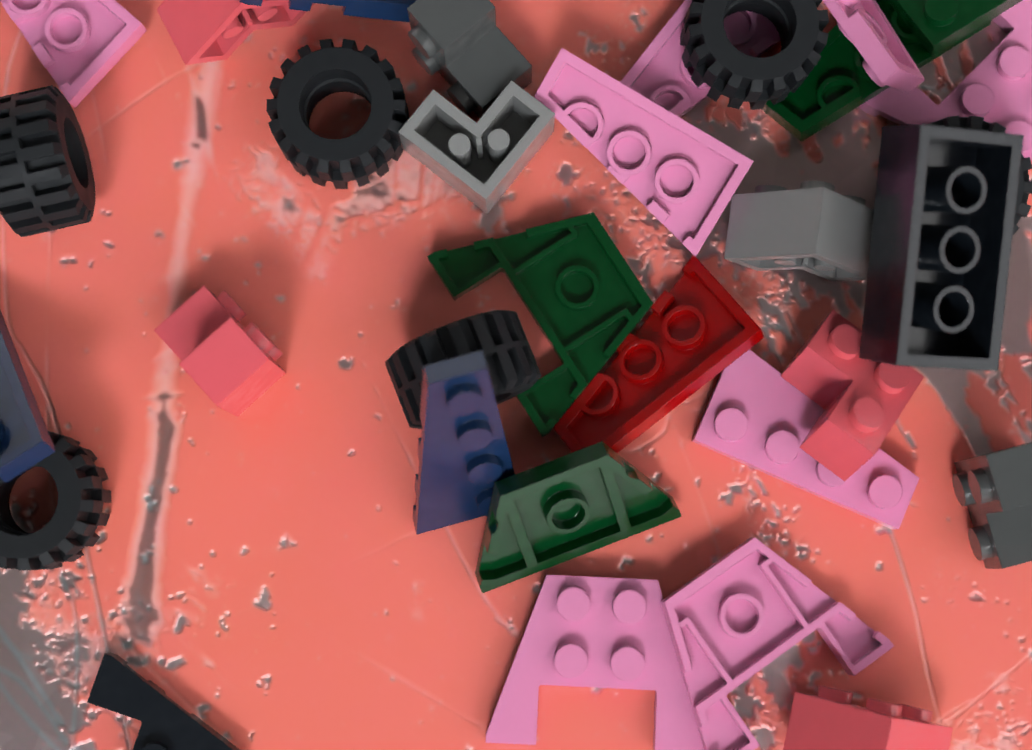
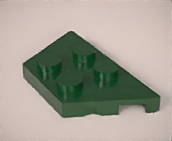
[475,441,681,593]

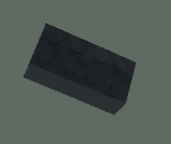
[859,124,1023,371]

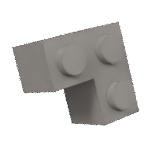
[398,80,555,214]
[724,181,874,281]

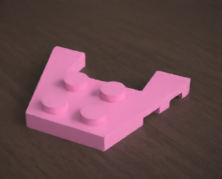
[859,0,1032,161]
[660,537,894,750]
[485,574,704,750]

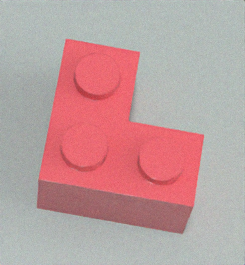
[156,0,315,65]
[154,285,286,417]
[780,310,924,481]
[783,685,953,750]

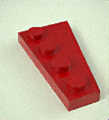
[553,255,764,453]

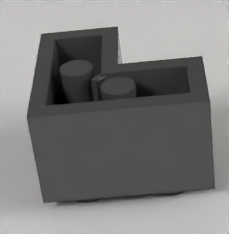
[407,0,532,118]
[952,442,1032,569]

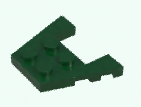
[427,212,653,438]

